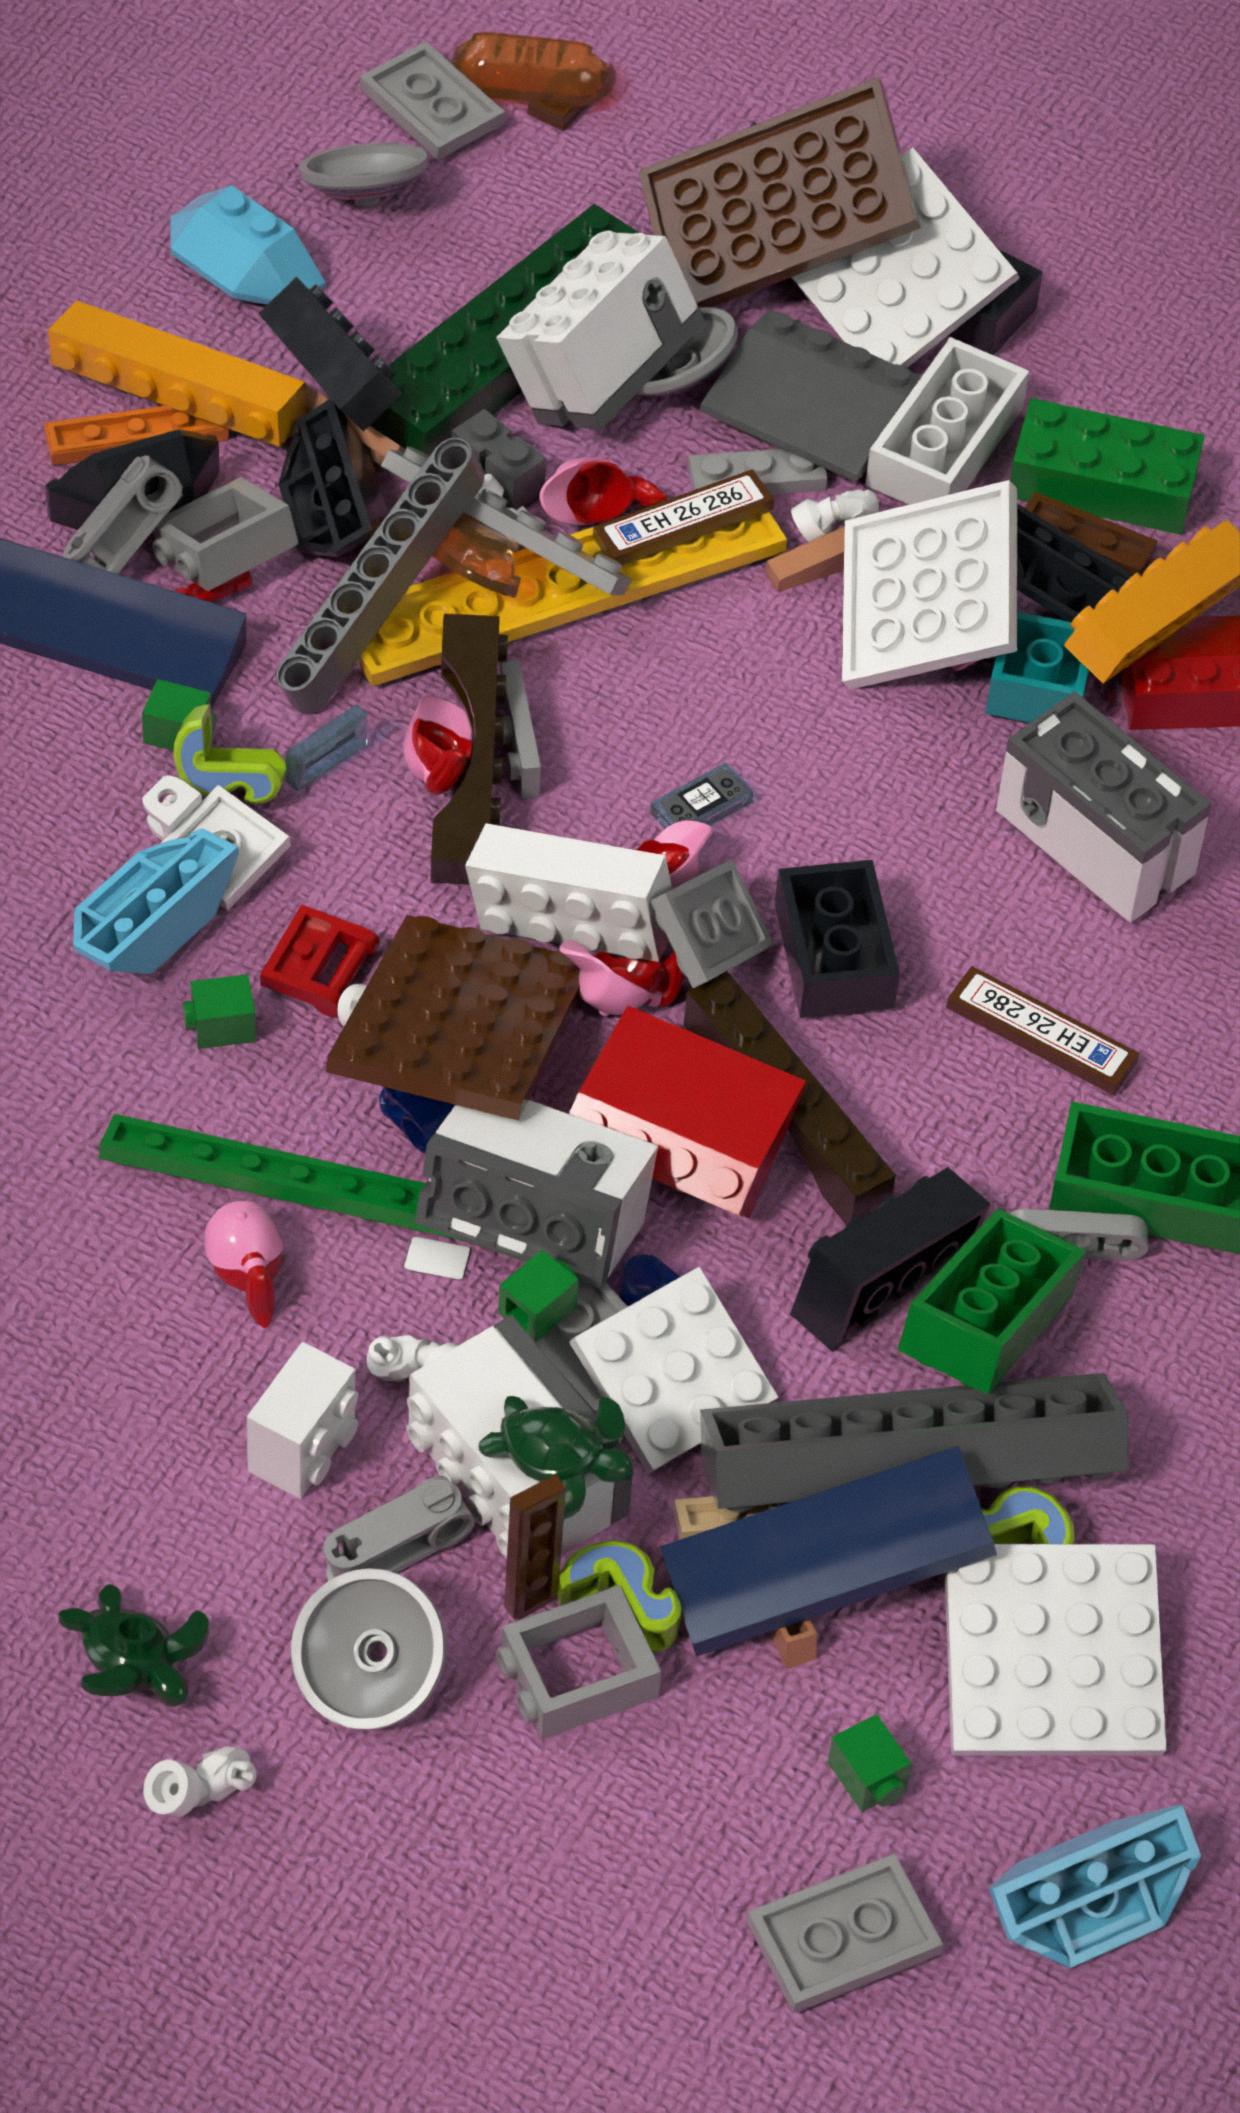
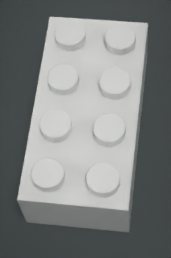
[865,337,1029,505]
[465,823,672,962]

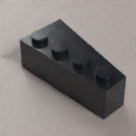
[258,276,402,432]
[790,1167,991,1352]

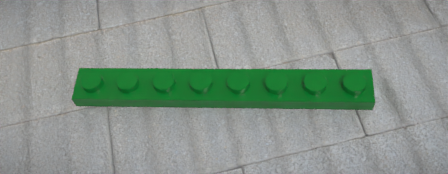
[99,1114,467,1242]

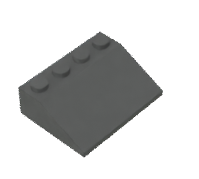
[700,309,922,482]

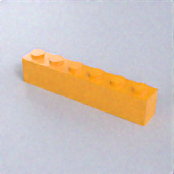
[48,300,307,447]
[1064,519,1240,684]

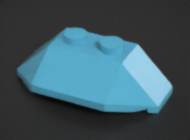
[171,185,325,304]
[73,828,239,974]
[989,1804,1201,1968]

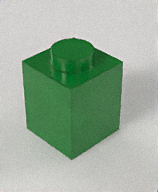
[142,679,217,751]
[182,974,256,1049]
[498,1250,579,1343]
[828,1714,912,1812]

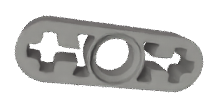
[1008,1209,1148,1260]

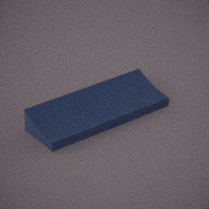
[0,538,247,709]
[660,1445,997,1657]

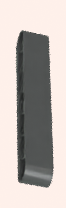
[276,437,485,714]

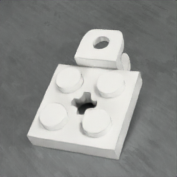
[142,775,291,911]

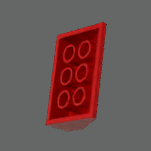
[1119,615,1240,730]
[569,1005,808,1219]

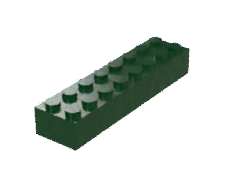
[370,203,639,457]

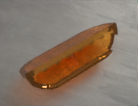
[451,32,617,107]
[432,512,520,598]

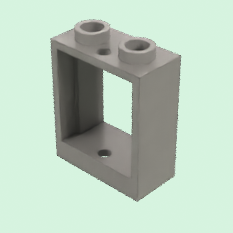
[152,477,299,591]
[496,1585,662,1739]

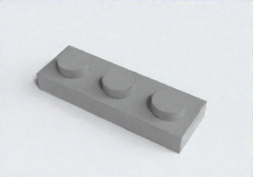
[687,448,827,495]
[496,660,541,799]

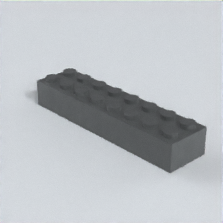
[700,1373,1128,1512]

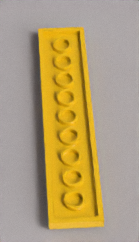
[354,512,787,687]

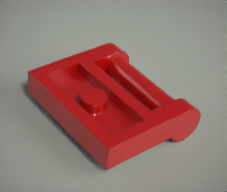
[260,904,380,1017]

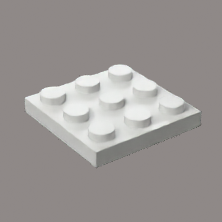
[569,1267,778,1474]

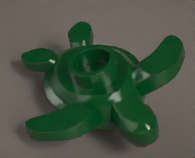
[478,1396,634,1520]
[58,1584,209,1707]

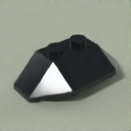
[278,398,388,557]
[45,429,220,530]
[1017,503,1133,622]

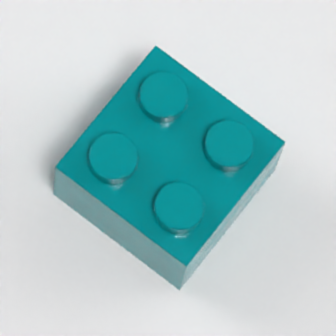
[985,612,1090,723]

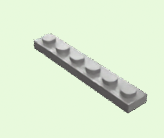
[381,447,632,595]

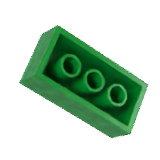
[1010,398,1205,535]
[1049,1101,1240,1254]
[898,1208,1086,1395]

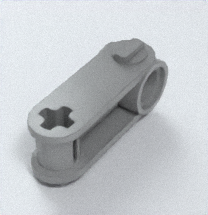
[63,455,183,574]
[323,1476,475,1581]

